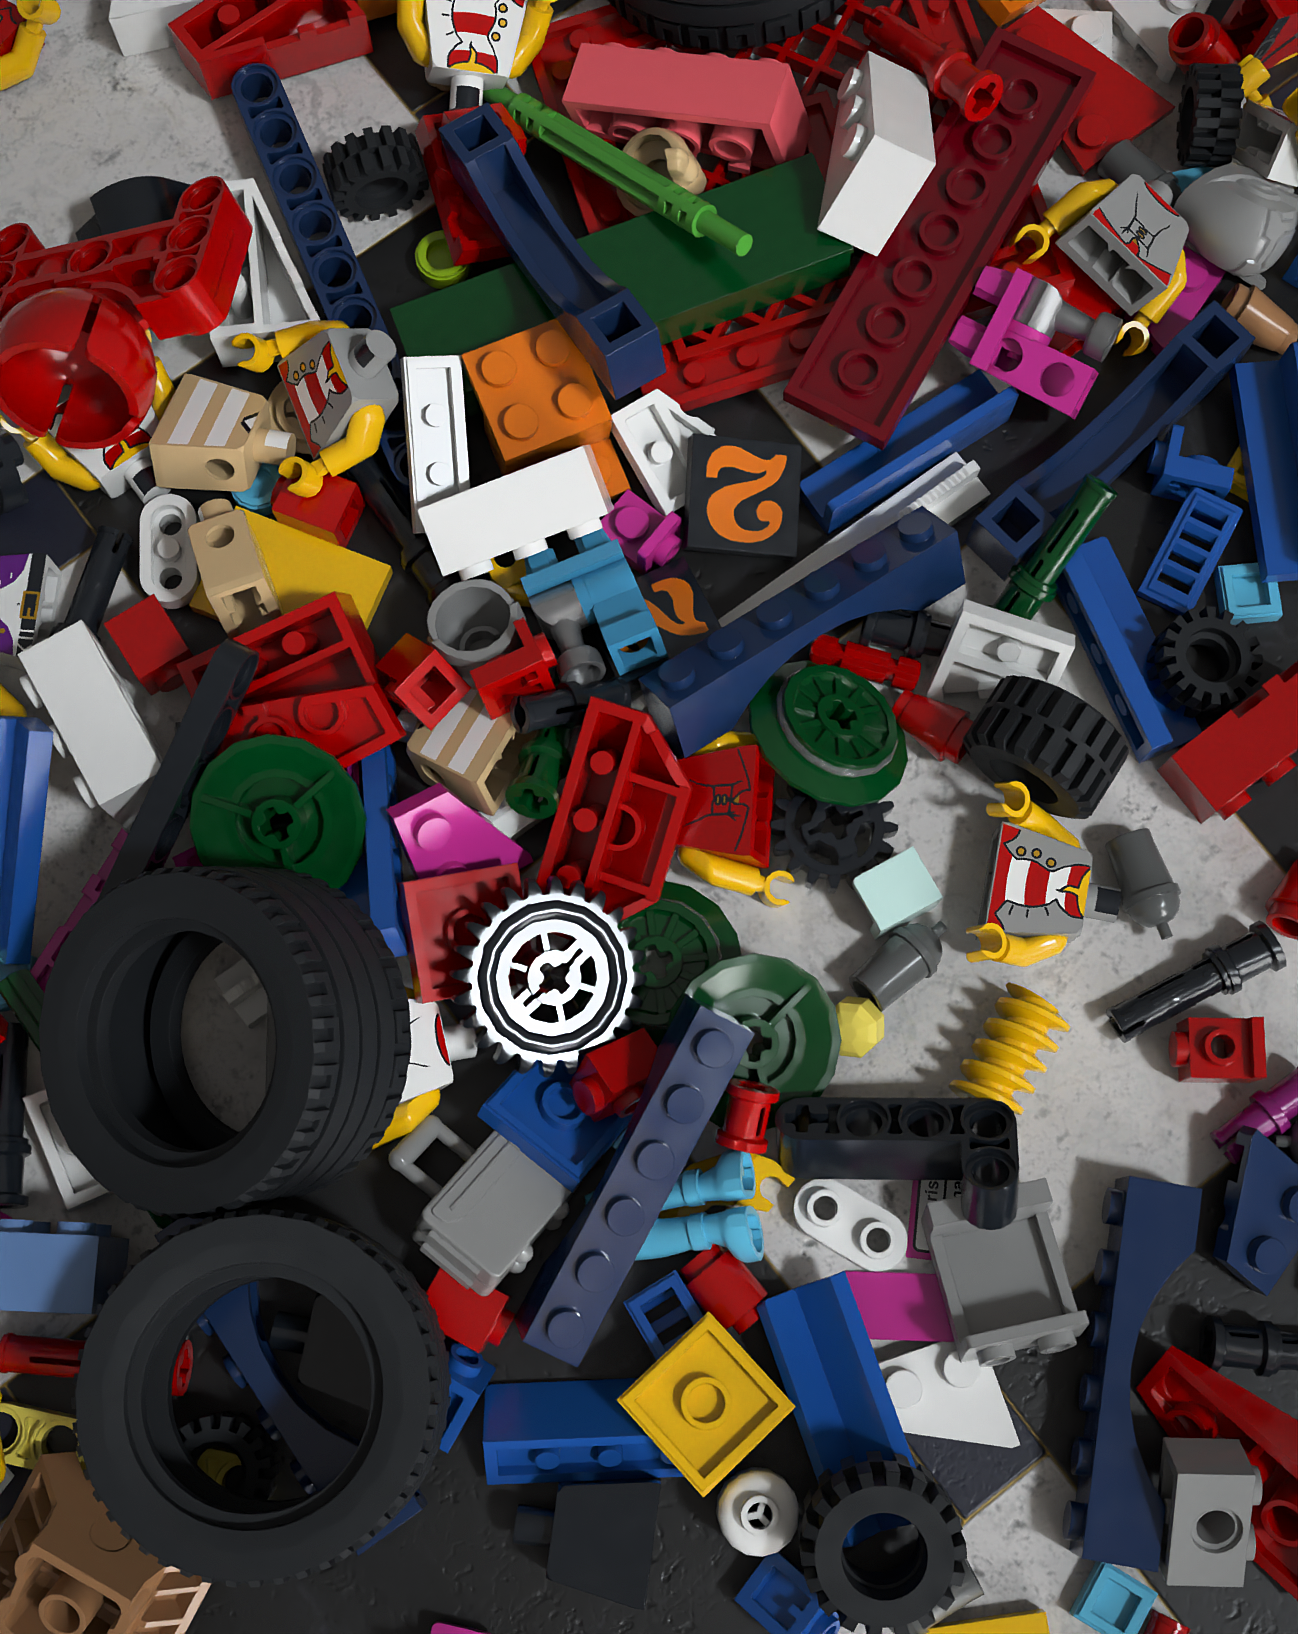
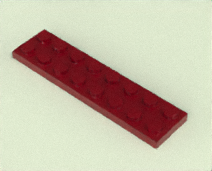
[783,27,1096,450]

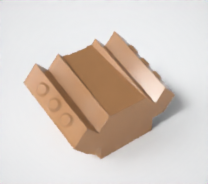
[0,1452,212,1634]

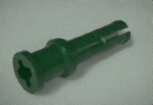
[986,474,1118,620]
[505,671,574,819]

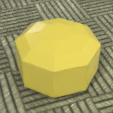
[835,996,884,1058]

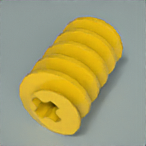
[948,982,1070,1115]

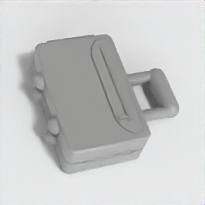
[388,1115,582,1296]

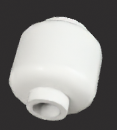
[716,1467,800,1557]

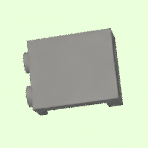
[921,1178,1089,1367]

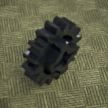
[771,784,898,894]

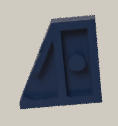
[1213,1125,1298,1296]

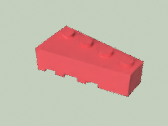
[562,42,812,175]

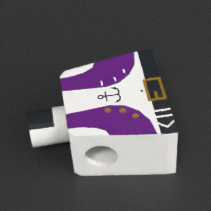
[0,553,62,671]

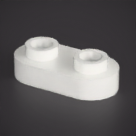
[140,494,201,609]
[792,1179,908,1272]

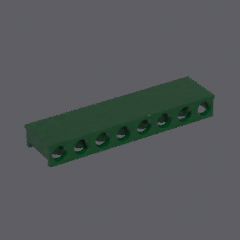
[390,153,854,418]

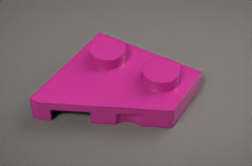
[386,783,533,879]

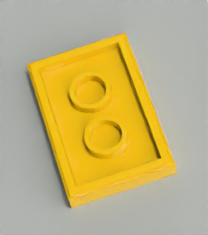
[189,506,393,630]

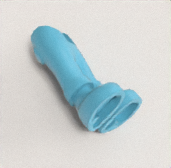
[585,1148,764,1263]

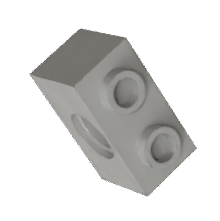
[1158,1437,1263,1587]

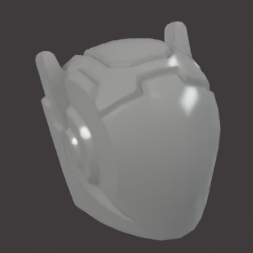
[1173,162,1298,290]
[427,579,526,688]

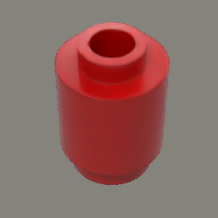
[1168,12,1240,74]
[679,1244,768,1335]

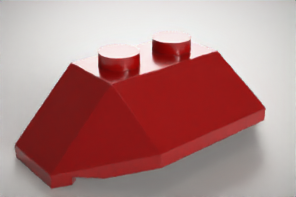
[536,696,693,940]

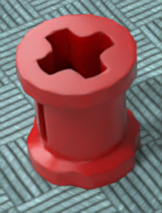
[715,1079,780,1154]

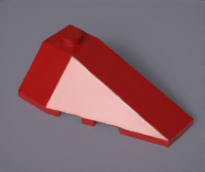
[1136,1345,1298,1601]

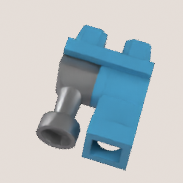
[520,528,668,685]

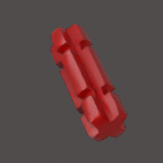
[809,634,921,691]

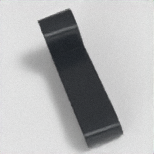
[775,1097,1019,1230]

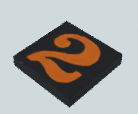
[683,433,802,560]
[591,556,722,694]

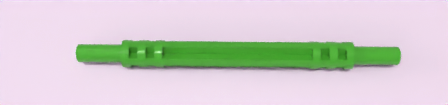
[483,87,753,256]

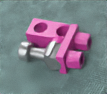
[948,266,1123,420]

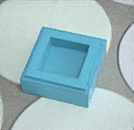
[1213,563,1283,625]
[1069,1561,1158,1634]

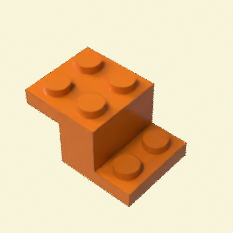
[461,319,631,501]

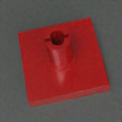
[397,863,532,1004]

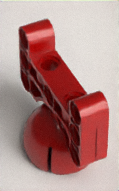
[0,176,253,450]

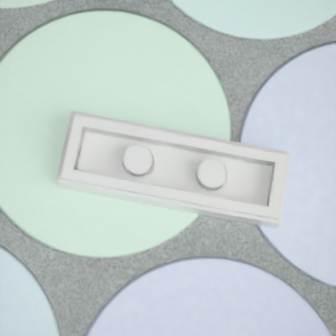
[400,355,470,534]

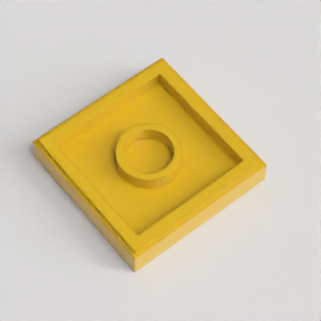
[617,1311,796,1498]

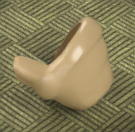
[616,127,707,217]

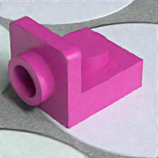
[601,489,683,575]

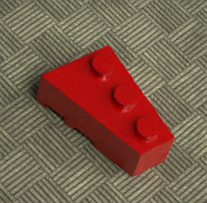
[168,0,374,100]
[176,591,392,704]
[1157,661,1298,824]

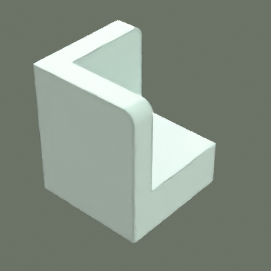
[852,846,943,940]

